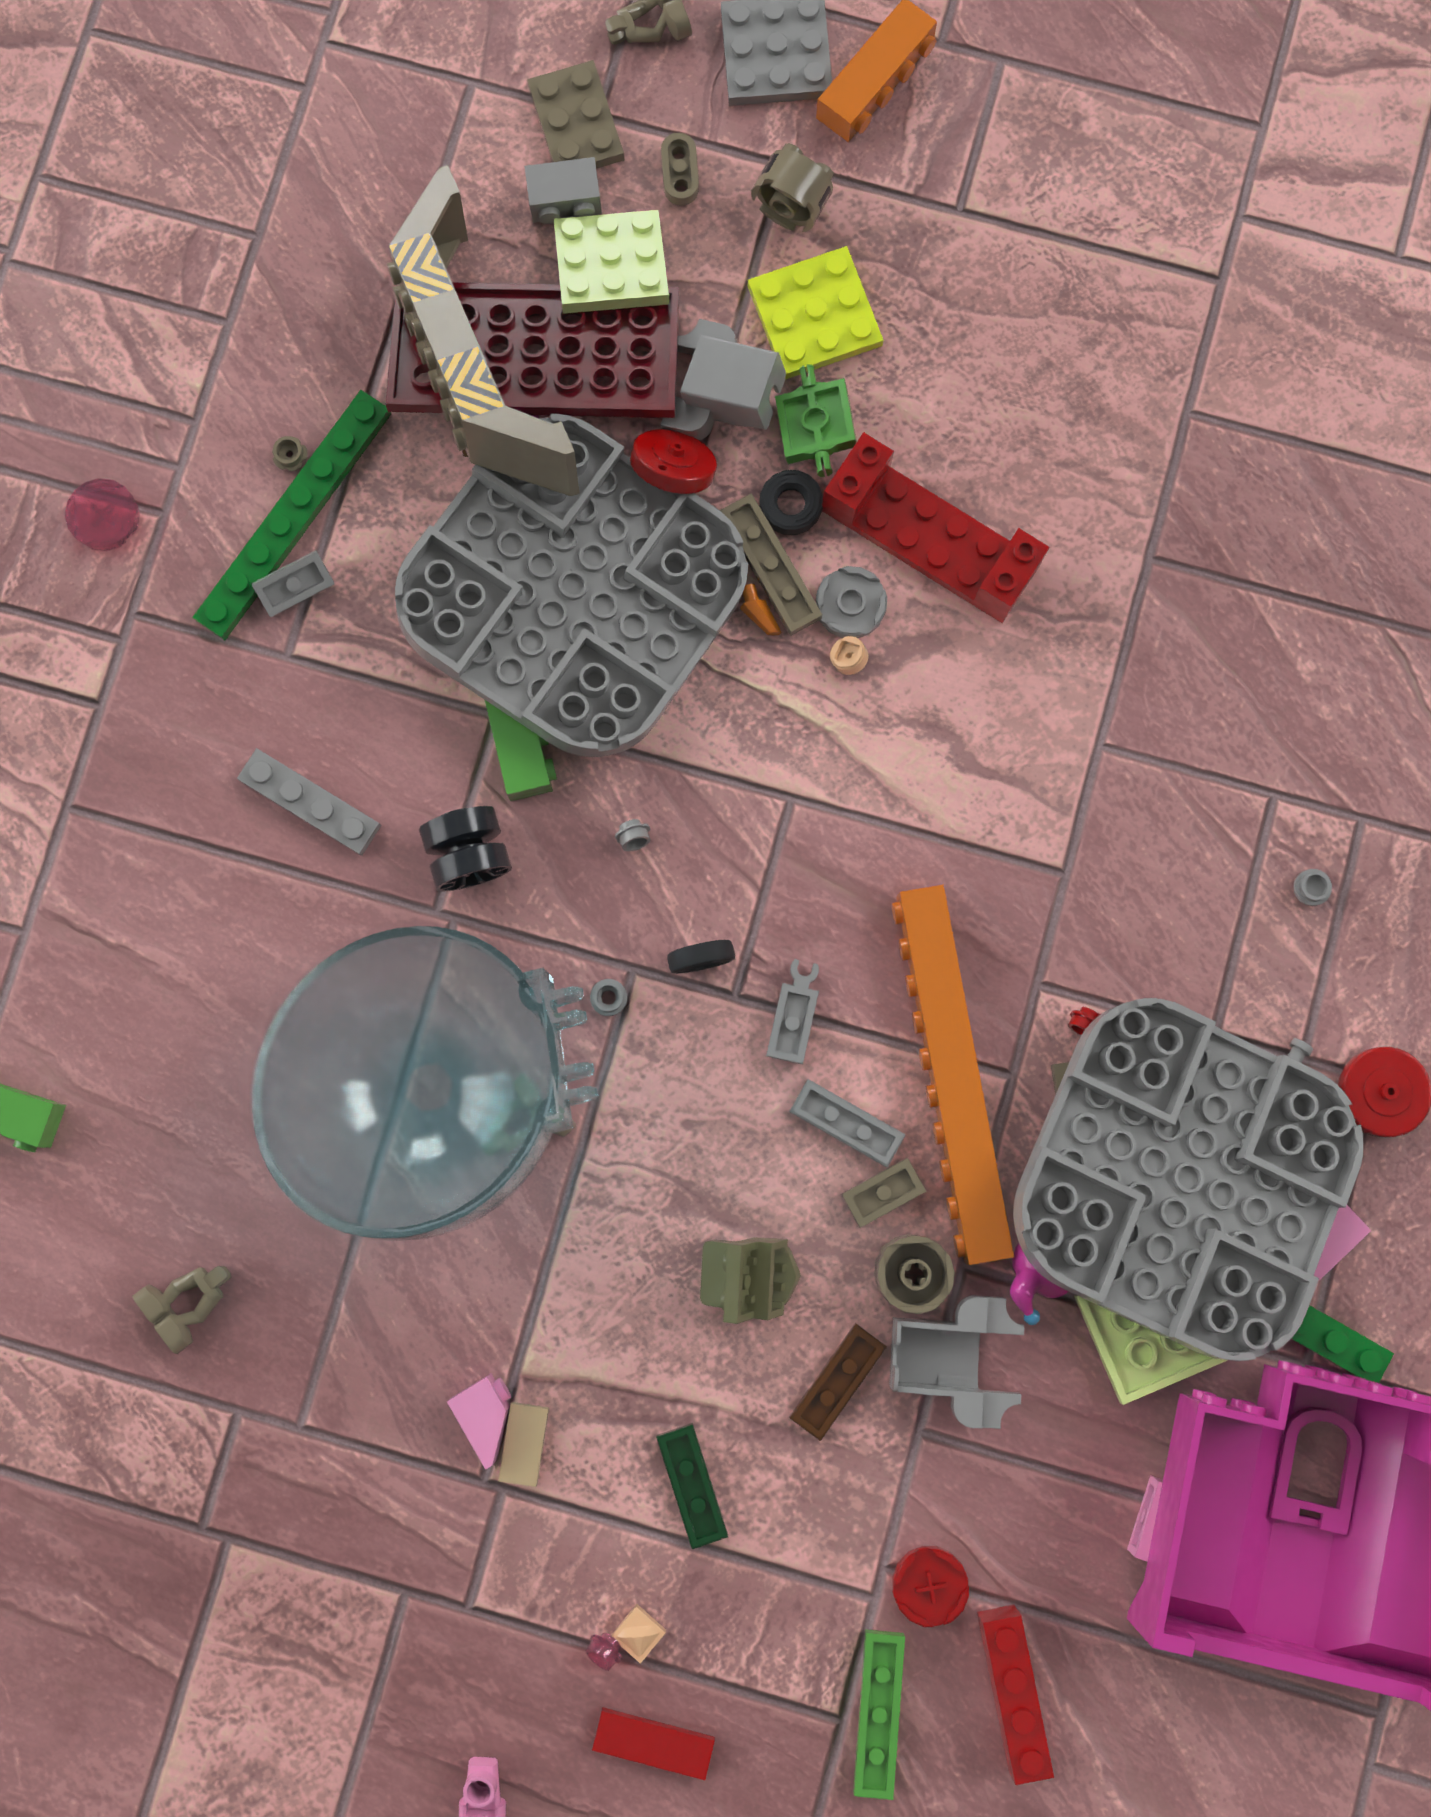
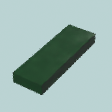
[656,1423,728,1549]

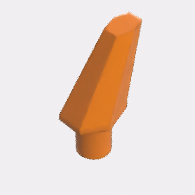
[740,584,782,636]

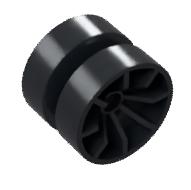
[419,806,512,892]

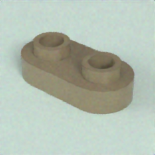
[661,133,699,205]

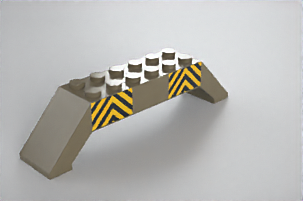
[387,165,579,496]

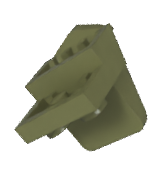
[700,1237,801,1324]

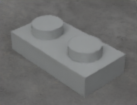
[252,550,335,617]

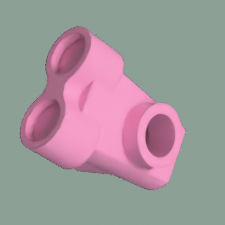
[459,1757,506,1817]

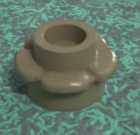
[272,436,308,471]

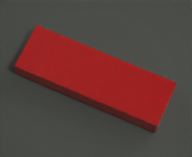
[592,1707,715,1780]

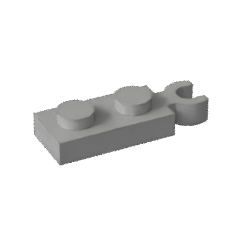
[766,959,819,1064]

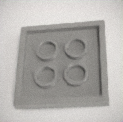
[721,0,832,106]

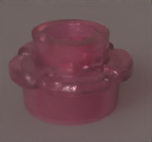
[585,1633,622,1671]

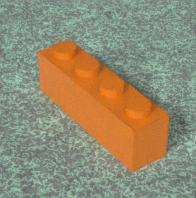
[816,0,937,142]

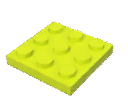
[747,246,884,380]

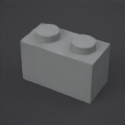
[524,157,602,224]

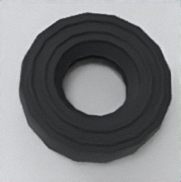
[759,470,823,535]
[667,940,735,974]

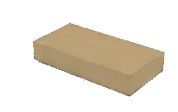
[498,1402,549,1487]

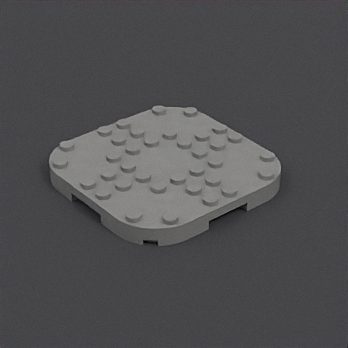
[395,414,748,757]
[1013,998,1364,1361]

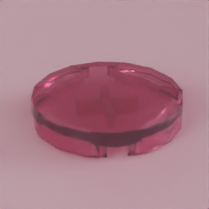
[65,478,140,551]

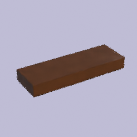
[789,1323,887,1441]

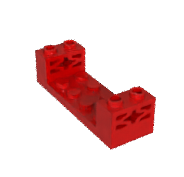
[822,432,1050,624]

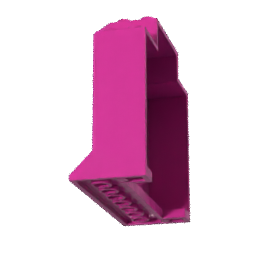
[1127,1360,1431,1711]

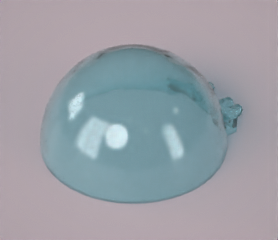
[252,926,598,1241]

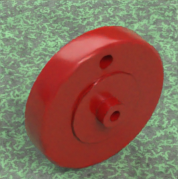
[630,429,717,494]
[1338,1047,1431,1137]

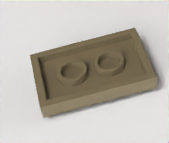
[527,60,625,169]

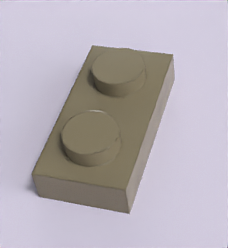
[841,1158,926,1228]

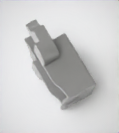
[660,319,786,440]
[889,1295,1024,1429]

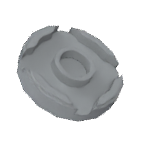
[816,566,887,638]

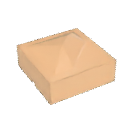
[611,1604,666,1664]

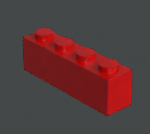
[977,1604,1054,1785]

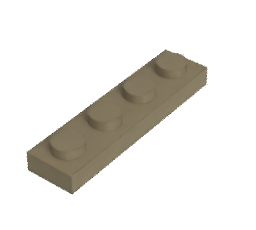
[720,493,823,636]

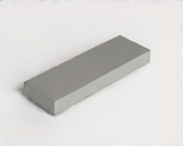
[789,1079,906,1168]

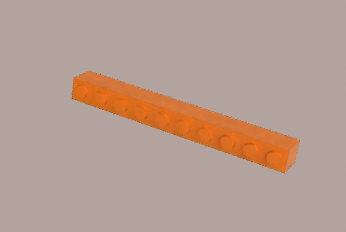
[892,884,1014,1265]

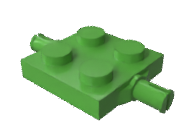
[775,364,857,477]

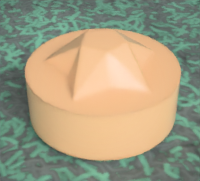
[830,636,868,675]

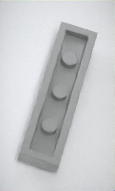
[237,748,382,856]

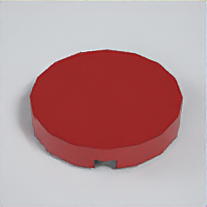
[892,1546,969,1627]

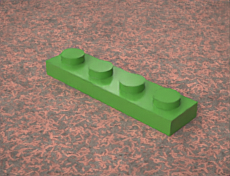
[853,1629,905,1800]

